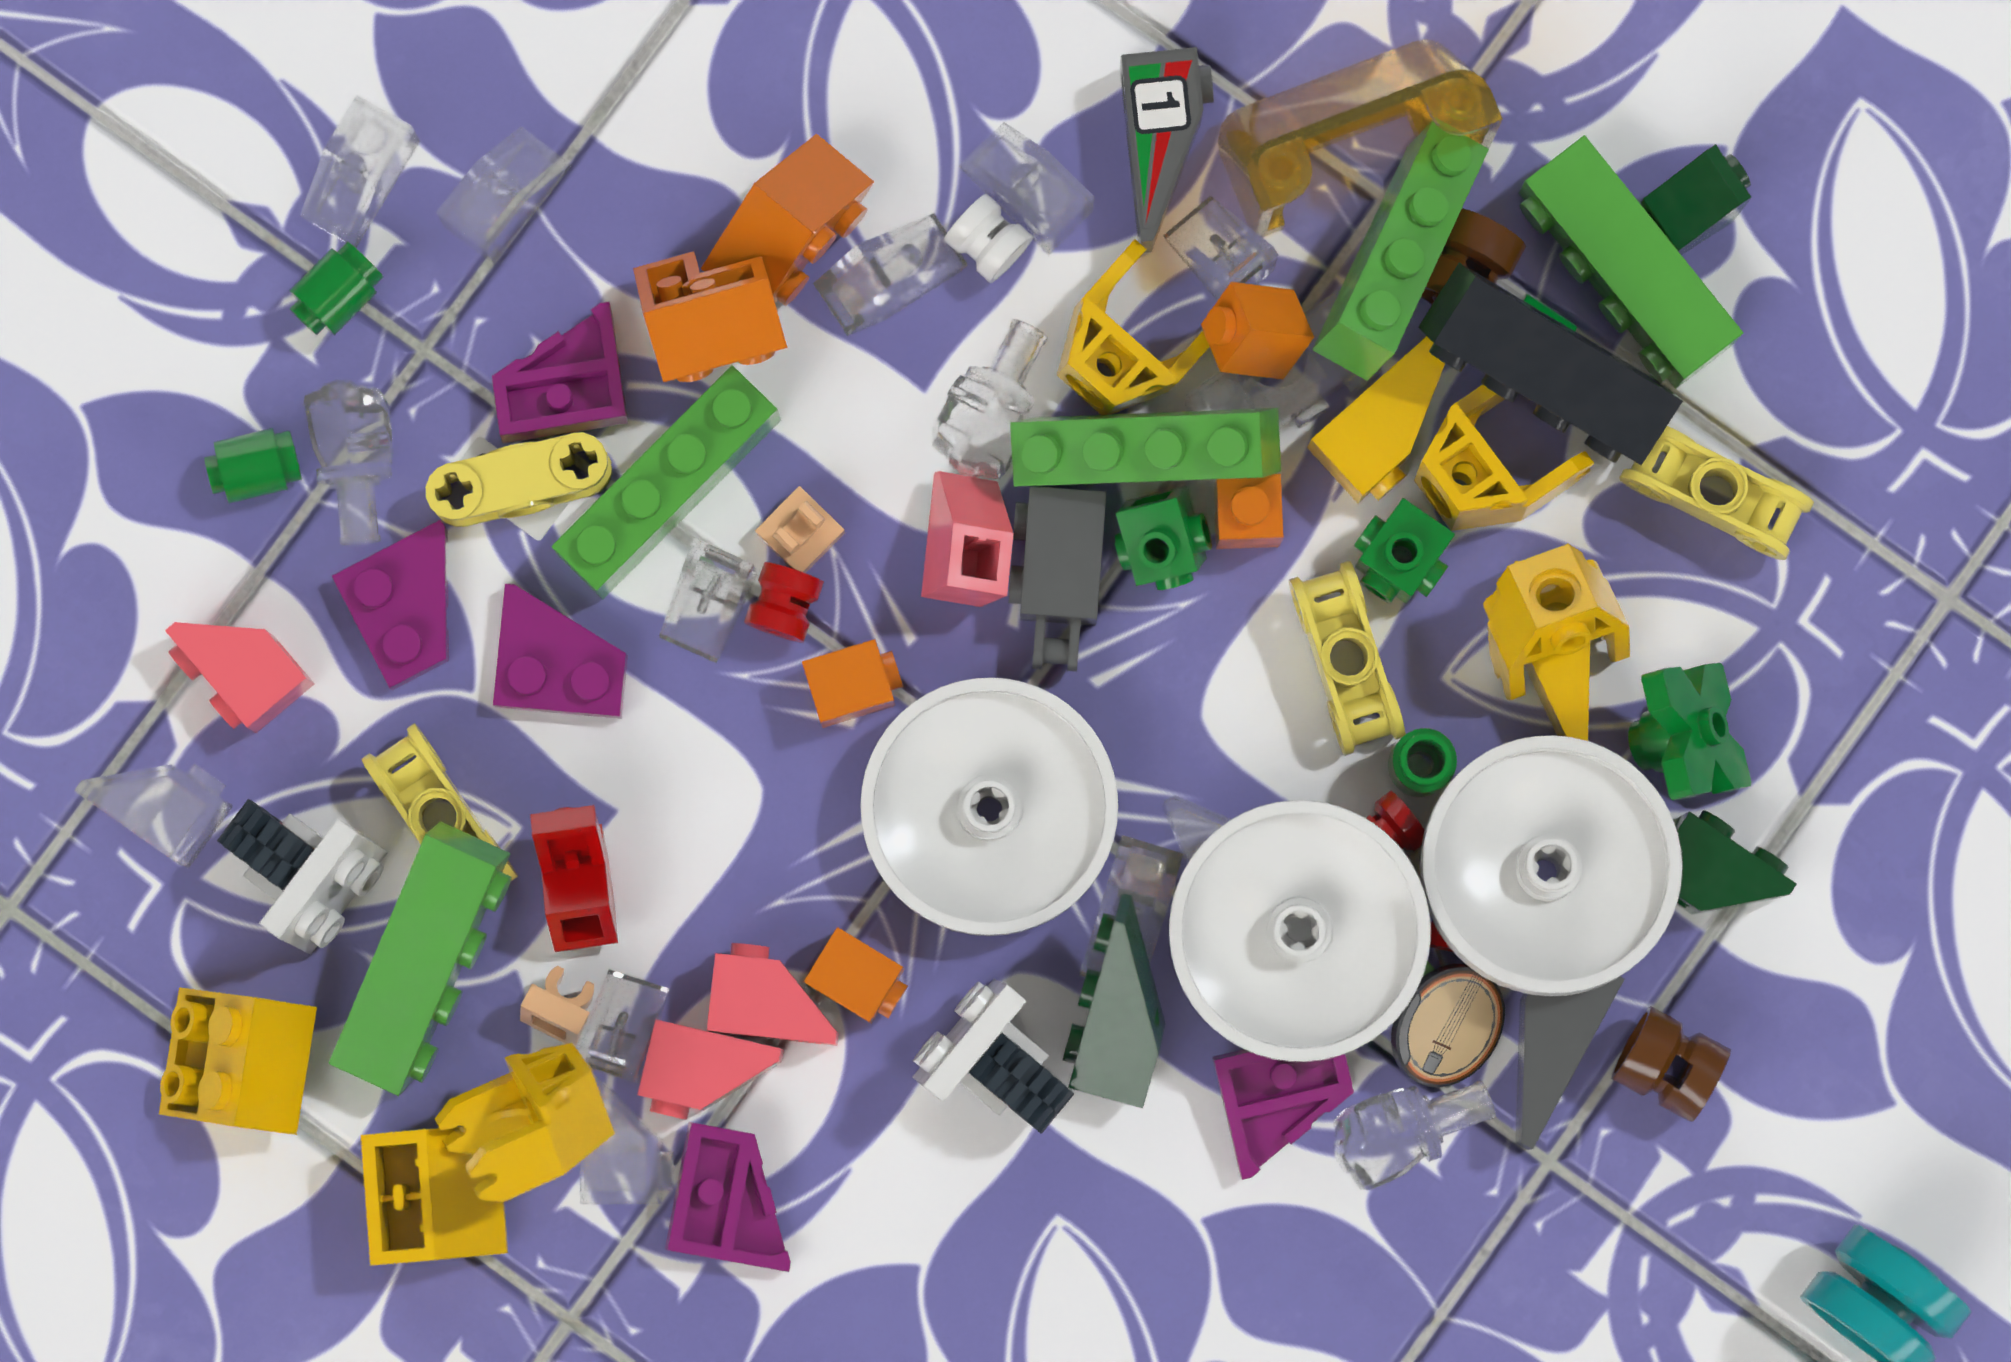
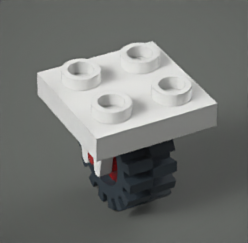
[217,799,388,955]
[912,979,1074,1134]

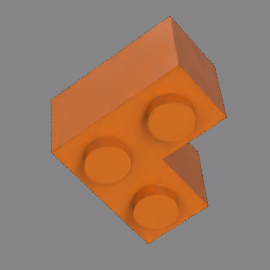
[700,134,874,306]
[633,251,787,382]

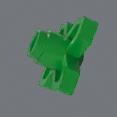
[1628,663,1752,800]

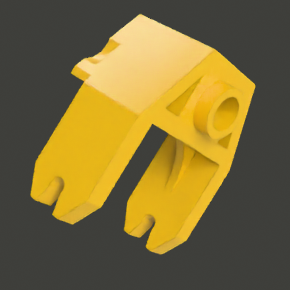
[1057,239,1210,415]
[1414,384,1594,531]
[1483,543,1630,700]
[435,1043,615,1202]

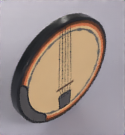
[1391,964,1505,1087]

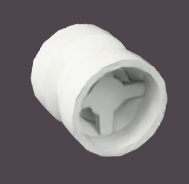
[944,194,1033,283]

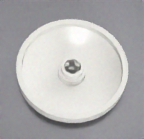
[861,678,1118,936]
[1420,735,1682,996]
[1169,800,1430,1061]

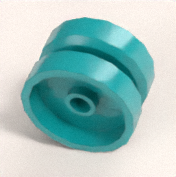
[1800,1225,1971,1362]

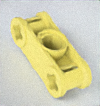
[1619,426,1814,560]
[426,432,612,527]
[1288,560,1406,756]
[361,723,518,881]

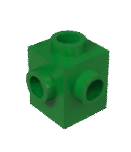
[1115,485,1212,590]
[1354,498,1456,604]

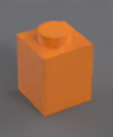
[1201,282,1314,380]
[1213,474,1283,549]
[802,639,903,728]
[804,927,908,1024]

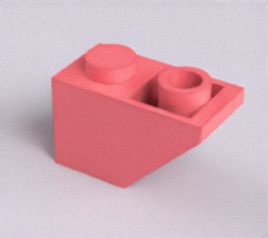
[921,471,1014,607]
[165,622,315,733]

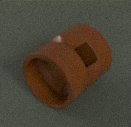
[1421,208,1526,305]
[1611,1006,1731,1122]

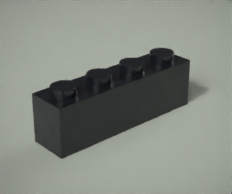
[1418,262,1683,466]

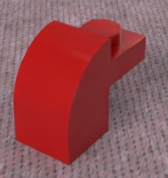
[530,805,618,952]

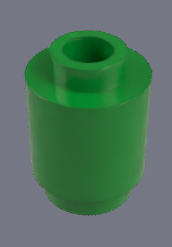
[289,241,384,336]
[204,428,302,504]
[1388,728,1457,797]

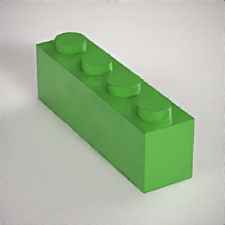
[1312,118,1489,381]
[1519,135,1744,390]
[551,365,781,599]
[1010,408,1281,487]
[328,821,511,1096]

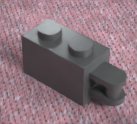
[1008,486,1106,672]

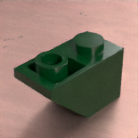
[1640,144,1752,255]
[1675,810,1797,915]

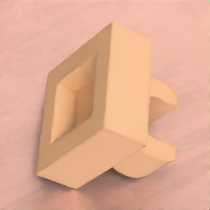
[755,486,845,573]
[520,966,594,1048]

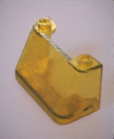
[1218,39,1503,240]

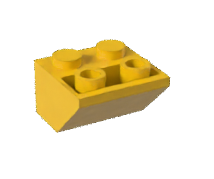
[159,987,317,1135]
[361,1127,508,1266]

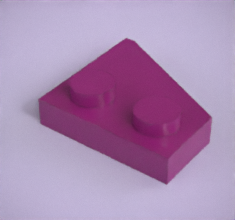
[492,302,628,443]
[332,519,449,690]
[493,584,628,719]
[1212,1049,1354,1180]
[665,1122,791,1272]

